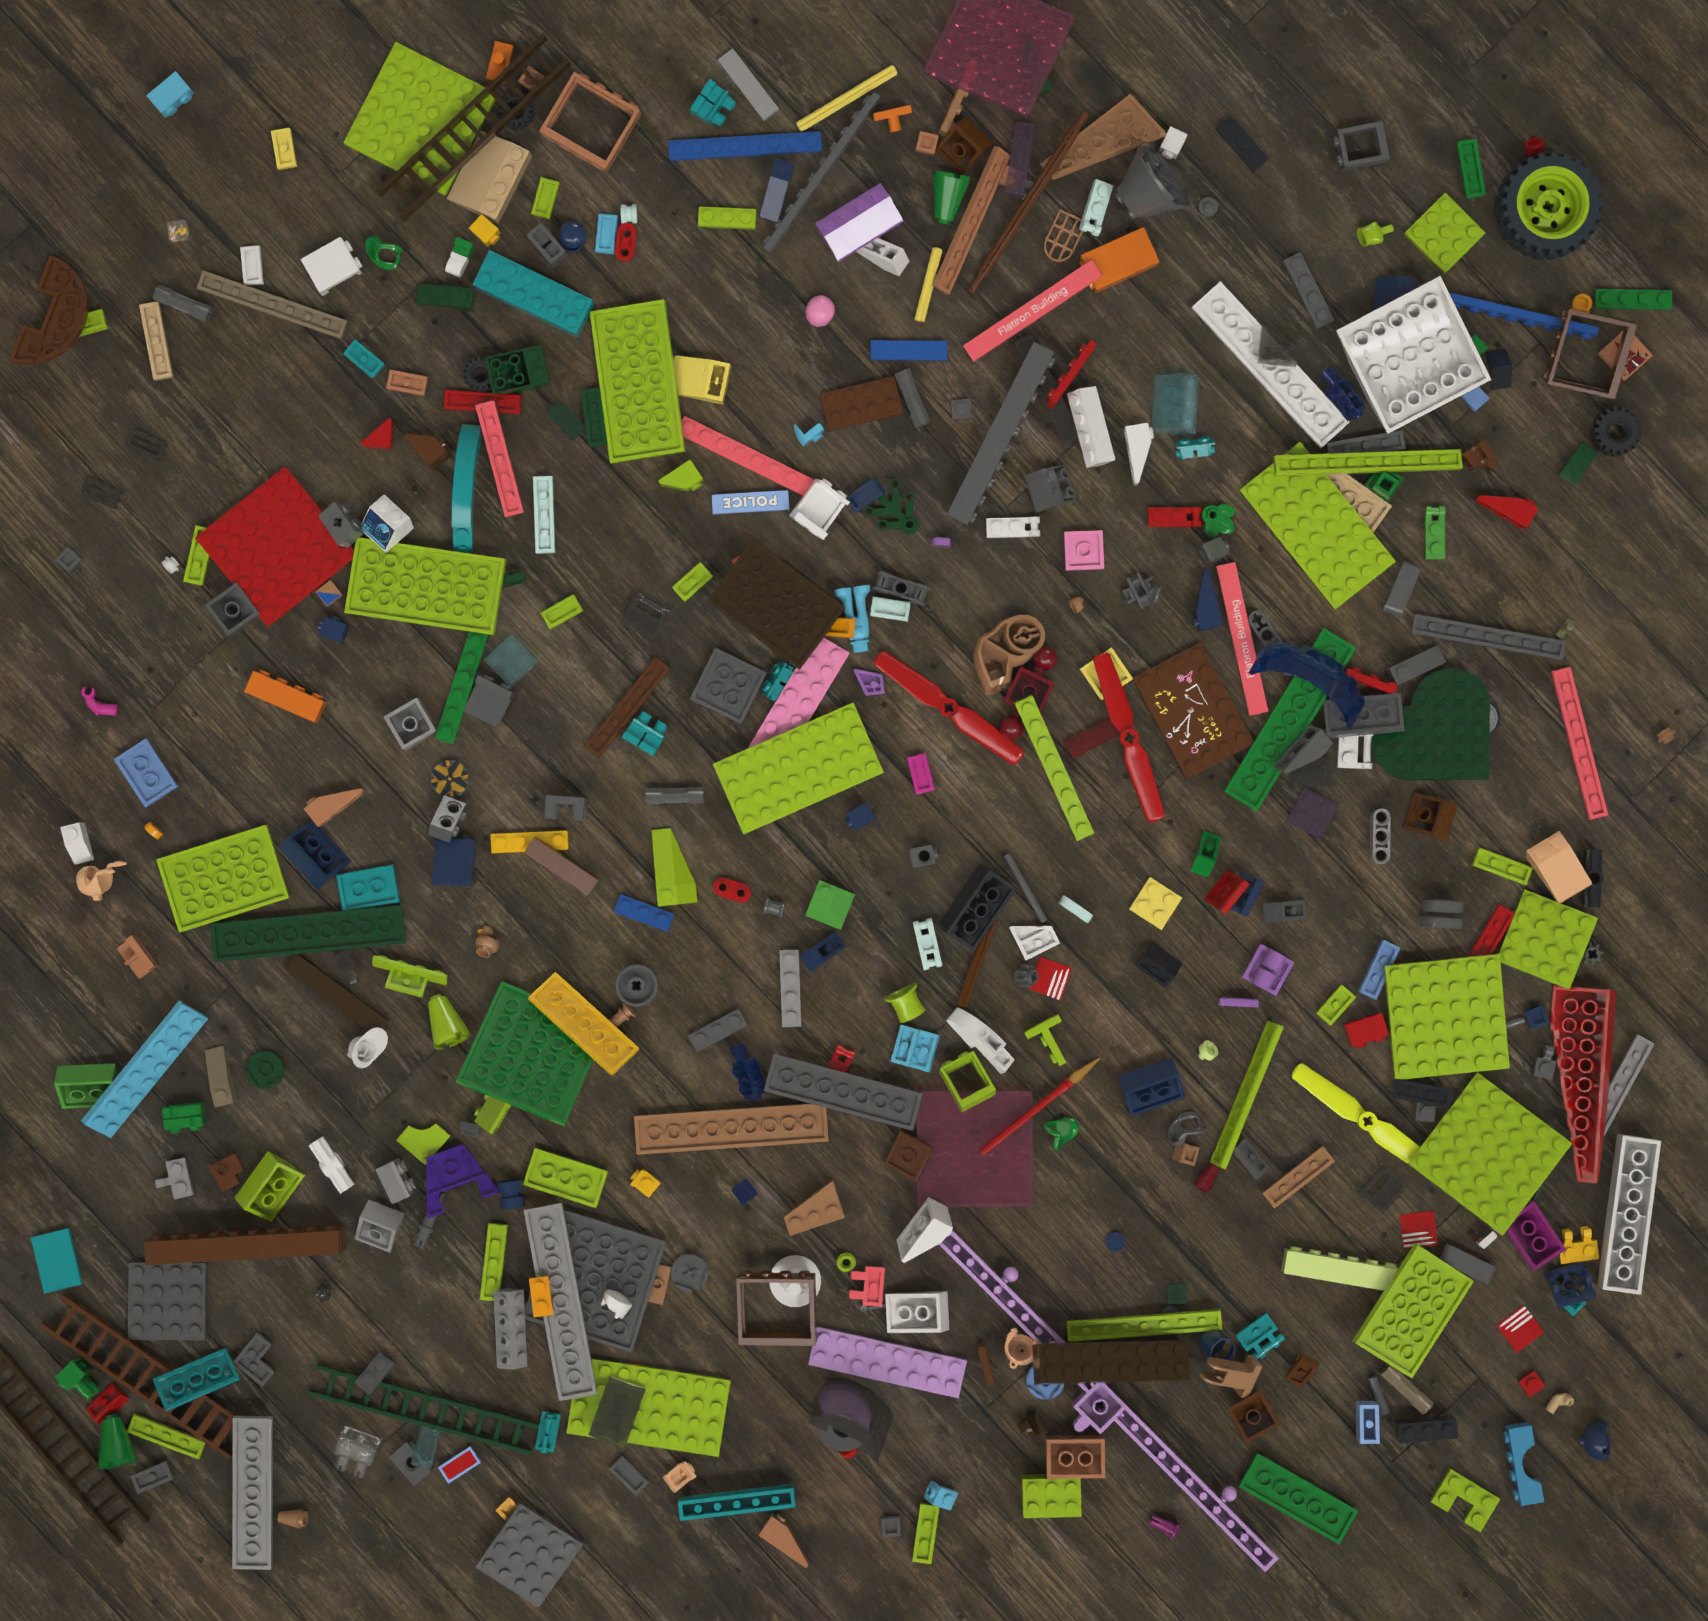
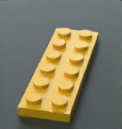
[528,972,639,1076]

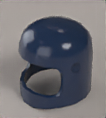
[559,221,587,253]
[1200,1330,1235,1360]

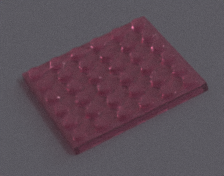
[924,0,1076,118]
[917,1091,1033,1207]

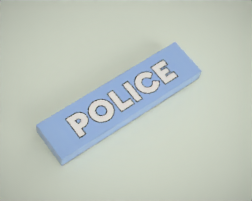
[712,490,789,515]

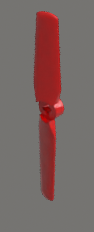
[874,651,1024,765]
[1093,653,1165,822]

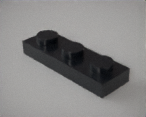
[1216,116,1268,172]
[1391,1079,1452,1109]

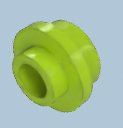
[837,1253,856,1272]

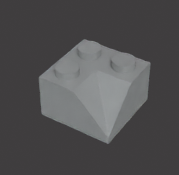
[384,698,436,751]

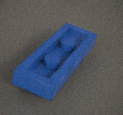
[614,894,675,932]

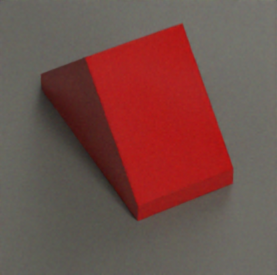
[361,418,395,450]

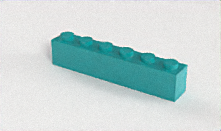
[678,1483,796,1521]

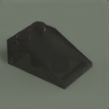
[588,1376,646,1448]

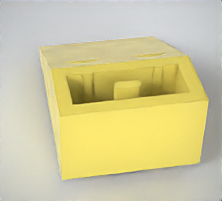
[674,356,731,405]

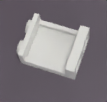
[301,237,362,296]
[789,478,850,540]

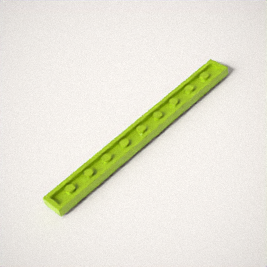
[1273,449,1463,476]

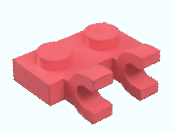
[849,1266,885,1307]

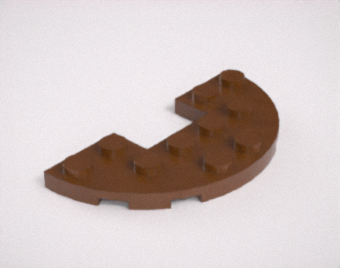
[9,256,89,365]

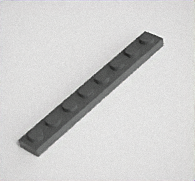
[1410,614,1566,660]

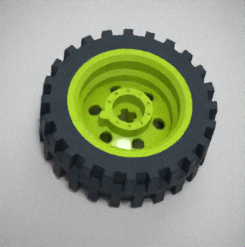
[1494,151,1604,260]

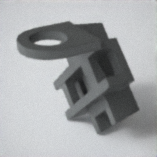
[1122,573,1162,609]

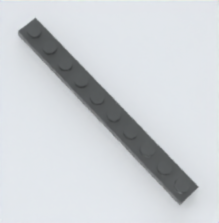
[763,92,880,256]

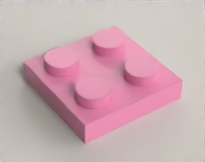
[1064,530,1104,571]

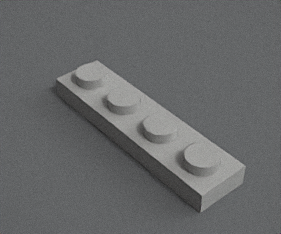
[779,950,801,1027]

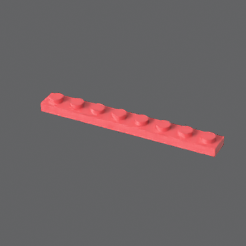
[682,416,814,496]

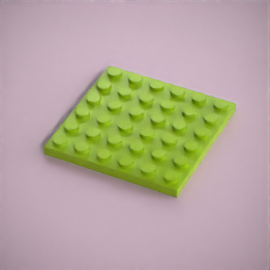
[343,42,496,196]
[1384,953,1510,1080]
[1408,1072,1572,1236]

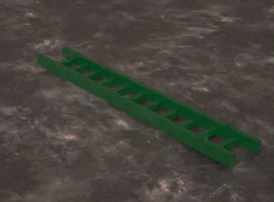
[308,1364,539,1455]

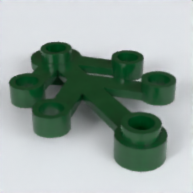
[860,478,919,535]

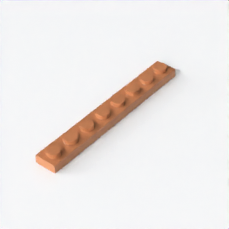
[932,146,1011,295]

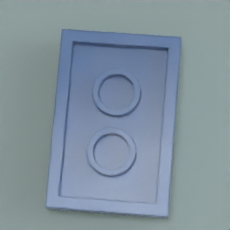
[114,738,179,808]

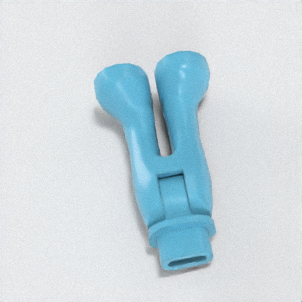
[834,585,870,653]

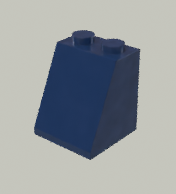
[431,835,477,886]

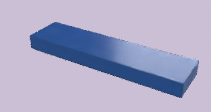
[871,340,947,361]

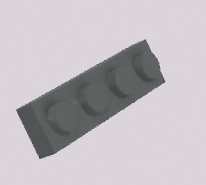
[1283,252,1334,330]
[1326,430,1406,454]

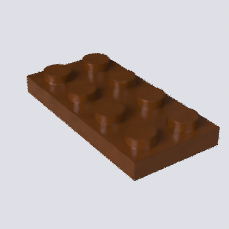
[820,376,903,432]

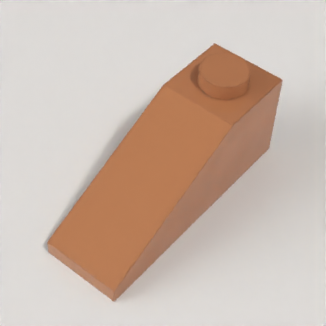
[304,788,366,827]
[759,1512,809,1568]

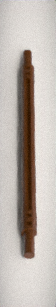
[968,111,1089,294]

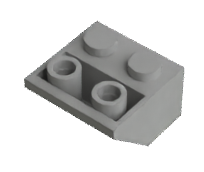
[375,1158,416,1204]

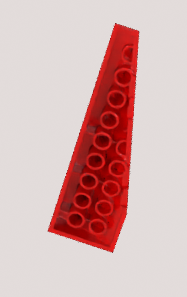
[1550,985,1616,1183]

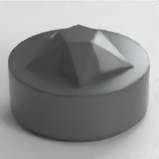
[1198,197,1218,218]

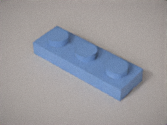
[1358,939,1400,1000]

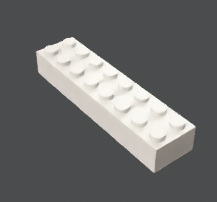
[1597,1134,1661,1295]

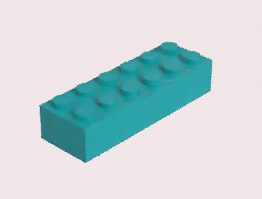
[473,250,595,338]

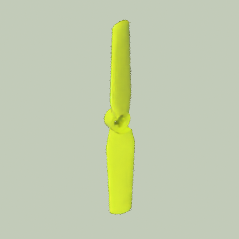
[1292,1063,1420,1164]

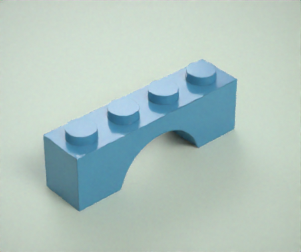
[1503,1422,1544,1506]

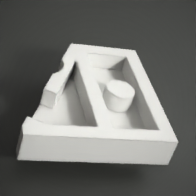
[1009,926,1060,960]

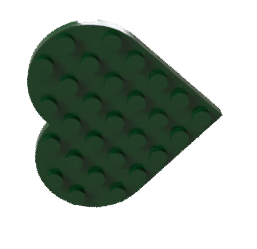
[1372,668,1490,781]

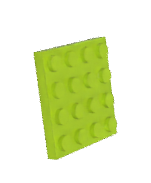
[1499,890,1598,990]

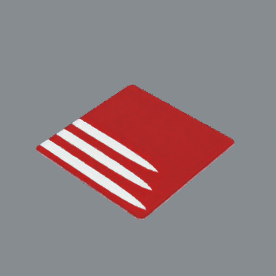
[1029,957,1072,1000]
[1400,1211,1438,1249]
[1497,1305,1544,1353]

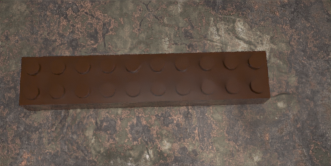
[144,1223,346,1265]

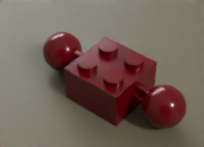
[1000,646,1058,740]

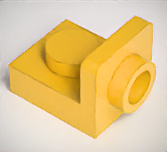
[630,1168,661,1198]

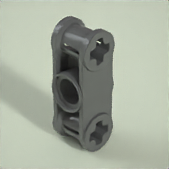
[872,570,931,606]

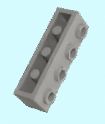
[494,1288,527,1370]

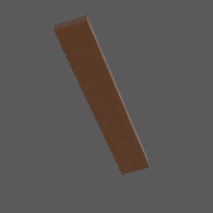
[584,657,671,759]

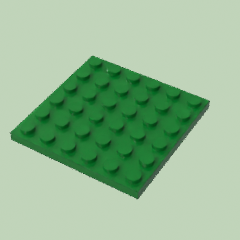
[456,981,593,1126]

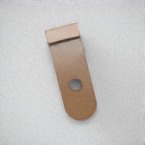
[1200,1355,1263,1399]

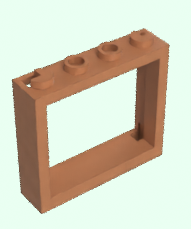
[539,72,641,174]

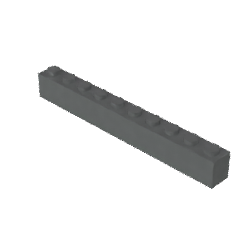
[947,342,1056,526]

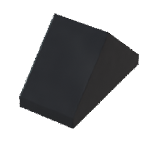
[1486,350,1512,390]

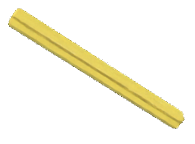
[796,65,897,132]

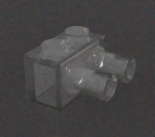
[334,1426,381,1478]

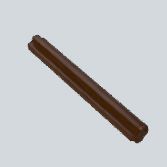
[957,918,997,1007]

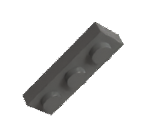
[688,1008,748,1052]

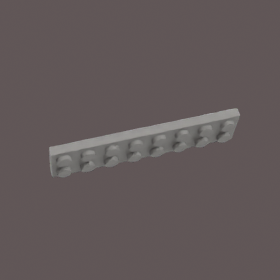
[232,1416,273,1570]

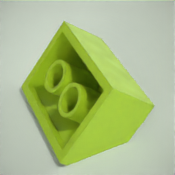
[474,1095,511,1134]
[234,1151,305,1222]

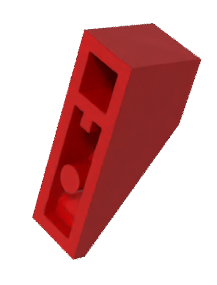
[1474,495,1539,530]

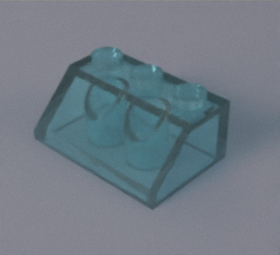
[1152,373,1199,435]

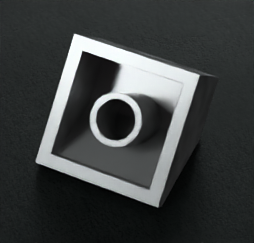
[205,583,259,639]

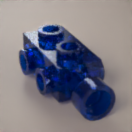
[1320,366,1366,421]
[729,1043,766,1102]

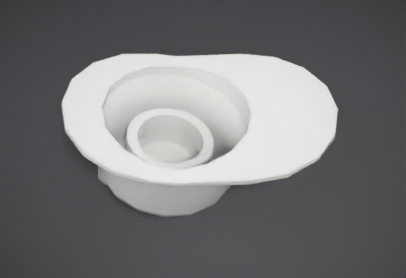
[347,1027,388,1068]

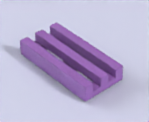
[1218,997,1259,1008]

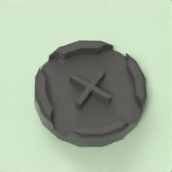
[670,1253,709,1292]

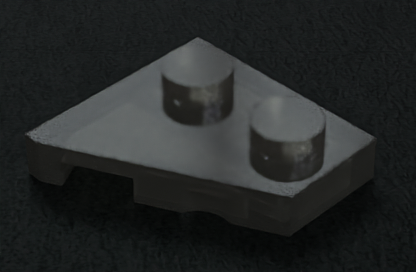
[1257,325,1298,367]

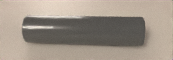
[1368,1375,1390,1415]

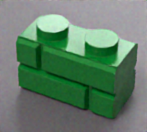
[162,1102,206,1133]

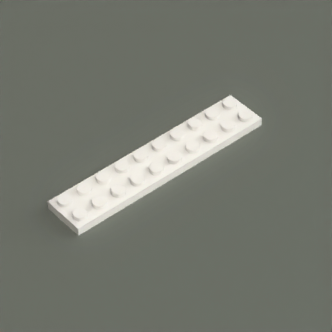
[1192,281,1349,449]

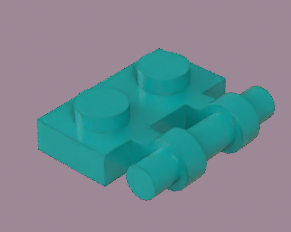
[1235,1312,1285,1359]

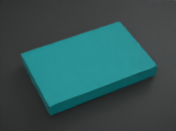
[336,865,400,911]
[31,1228,83,1294]

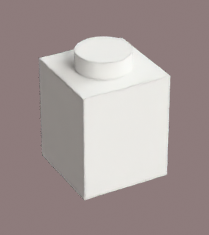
[1159,126,1188,160]

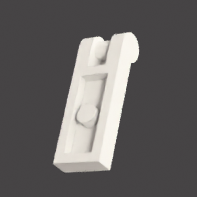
[986,517,1040,538]

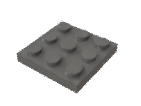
[690,648,767,725]

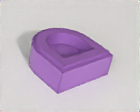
[931,537,951,548]

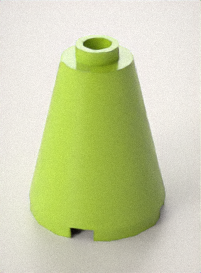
[428,994,471,1050]

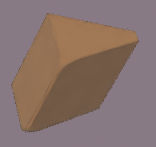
[1172,1143,1200,1166]

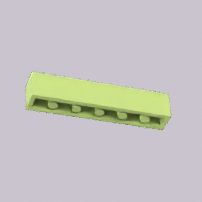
[1281,1246,1398,1291]

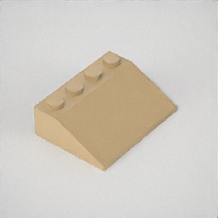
[447,131,532,224]

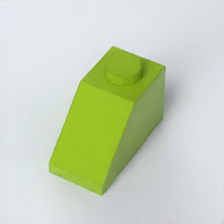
[658,460,704,491]

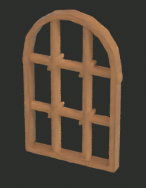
[1044,209,1083,262]

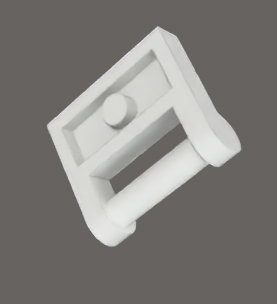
[1337,734,1373,769]

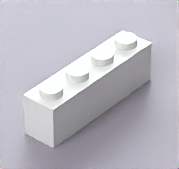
[1067,386,1115,468]

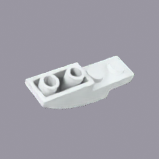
[946,1007,1015,1074]

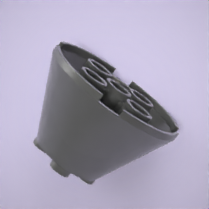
[1116,143,1190,219]

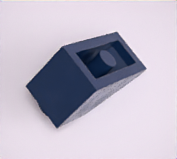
[800,932,846,972]

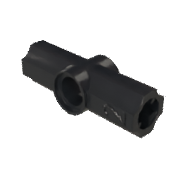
[1583,849,1604,907]

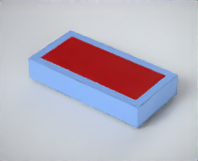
[438,1446,482,1484]

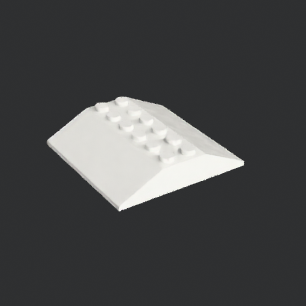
[1336,276,1491,434]

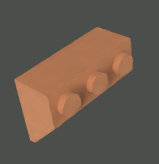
[1045,1435,1105,1479]

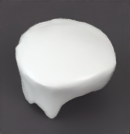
[601,1289,632,1319]

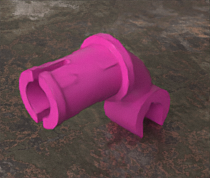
[81,687,118,716]

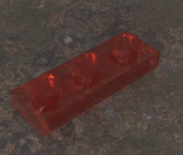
[1064,719,1120,759]

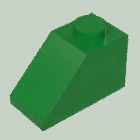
[1190,831,1221,878]

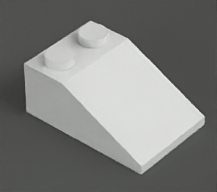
[897,1197,953,1263]
[885,1291,949,1333]

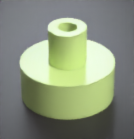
[1198,1040,1218,1061]

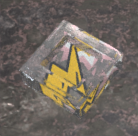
[167,220,189,242]

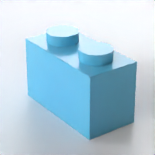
[146,71,194,118]

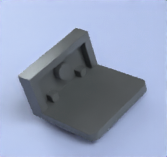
[464,674,514,727]

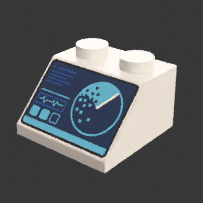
[361,495,414,553]

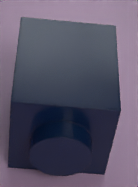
[845,803,875,831]

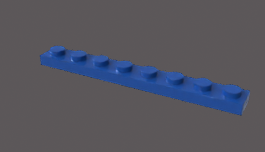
[668,131,822,161]
[1449,293,1599,340]

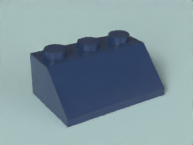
[279,820,351,890]
[1118,1058,1185,1116]

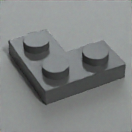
[233,1332,276,1387]

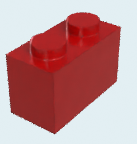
[1342,1012,1389,1049]

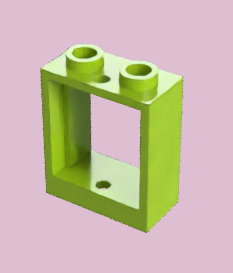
[939,1051,996,1113]

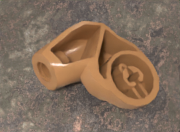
[973,615,1045,695]

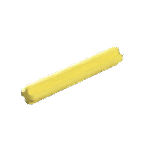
[915,247,942,322]

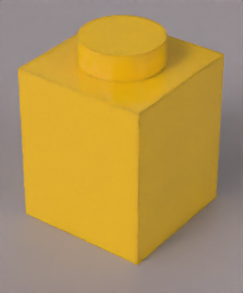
[469,214,500,247]

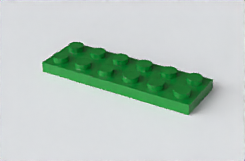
[1238,1452,1358,1544]

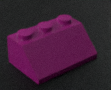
[1505,1201,1566,1271]

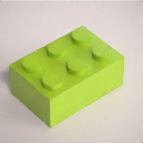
[1021,1474,1082,1518]

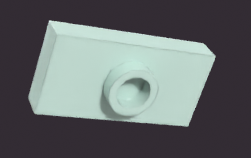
[870,597,911,622]

